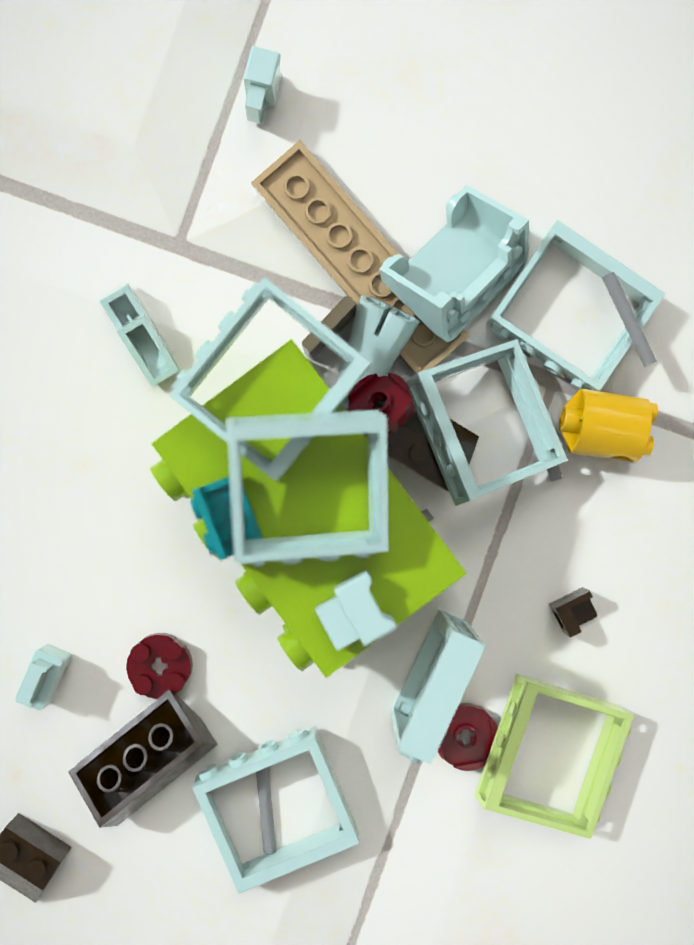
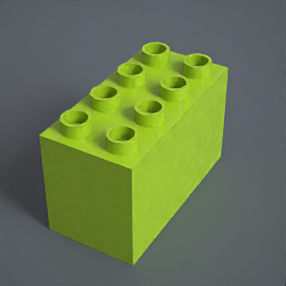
[150,338,467,678]

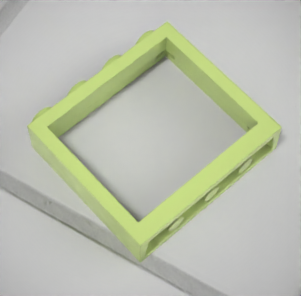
[474,674,634,839]

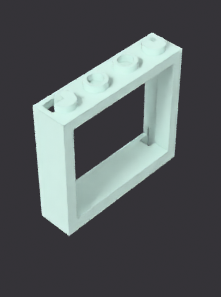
[486,220,666,391]
[169,277,371,482]
[406,339,568,506]
[226,410,388,567]
[391,609,486,765]
[192,726,360,894]

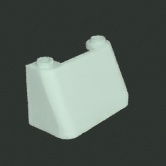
[379,185,529,342]

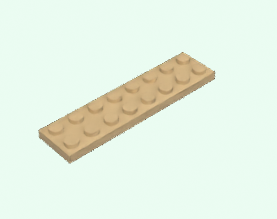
[251,140,470,374]

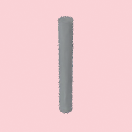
[602,272,657,367]
[256,767,276,854]

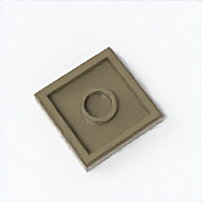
[301,295,357,360]

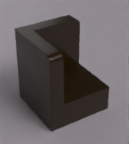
[549,587,597,638]

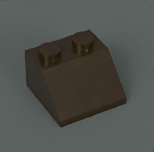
[0,813,72,903]

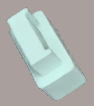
[243,46,282,124]
[315,569,398,651]
[15,644,72,711]

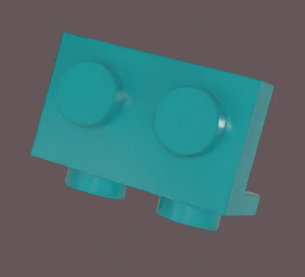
[190,476,264,561]

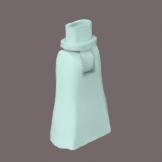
[339,295,420,410]

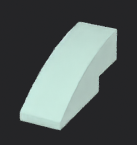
[99,282,180,387]

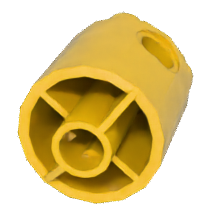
[559,389,658,463]

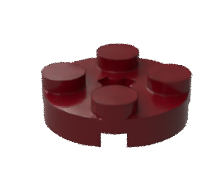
[346,373,415,436]
[126,633,193,699]
[437,703,498,771]

